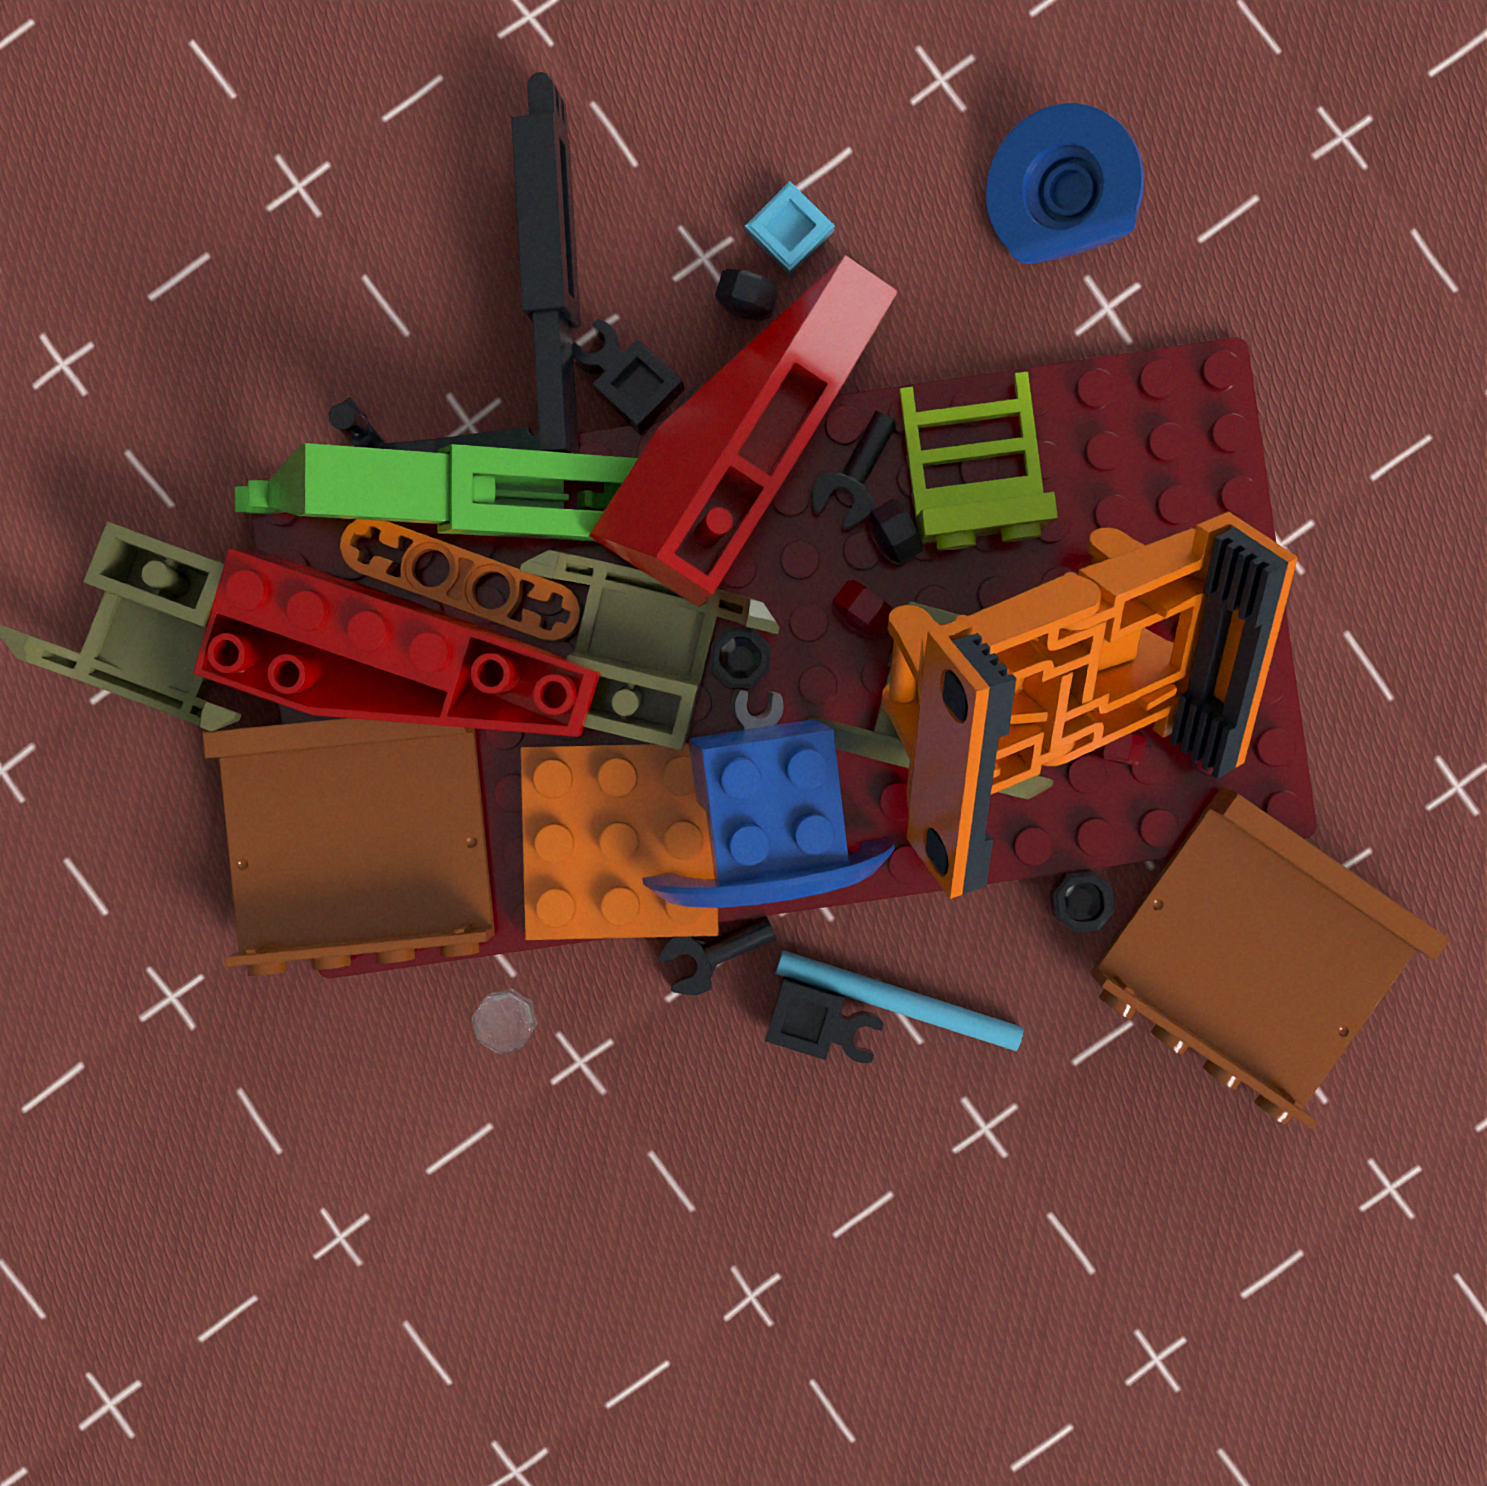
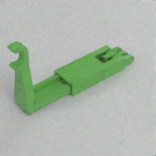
[235,443,638,542]

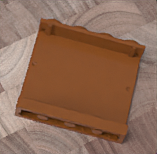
[202,718,495,976]
[1090,786,1450,1130]

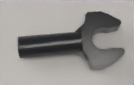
[328,397,387,448]
[812,411,897,531]
[658,916,777,995]

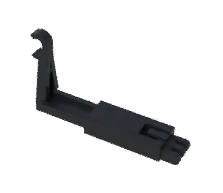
[378,72,581,454]

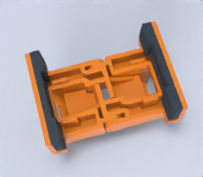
[882,512,1298,899]

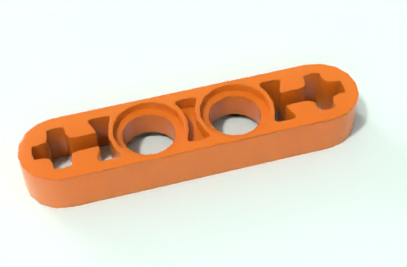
[340,519,583,642]

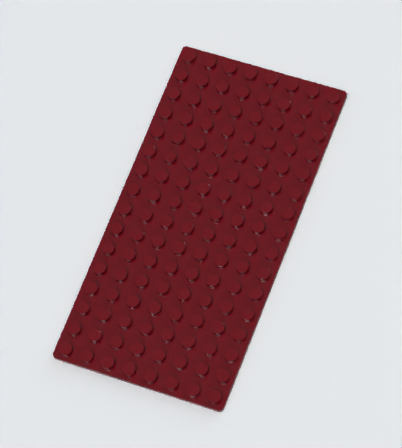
[251,337,1317,979]

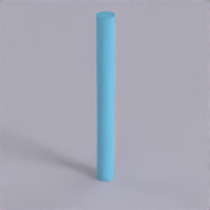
[775,950,1024,1051]

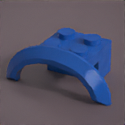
[642,719,895,908]

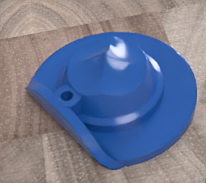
[986,103,1144,264]

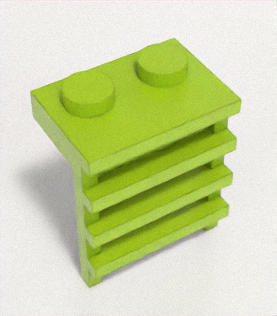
[899,372,1058,551]

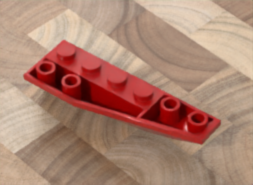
[589,255,898,607]
[193,548,601,737]

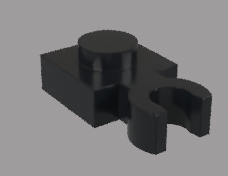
[572,319,685,434]
[764,977,884,1063]

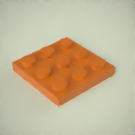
[521,743,719,940]

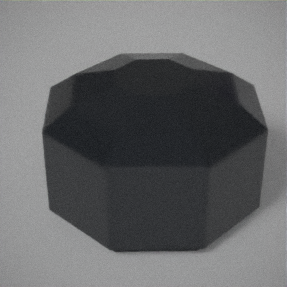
[715,268,779,320]
[868,498,924,565]
[710,627,771,689]
[1050,870,1115,933]

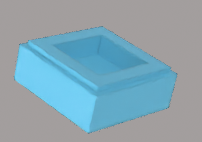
[745,181,835,276]

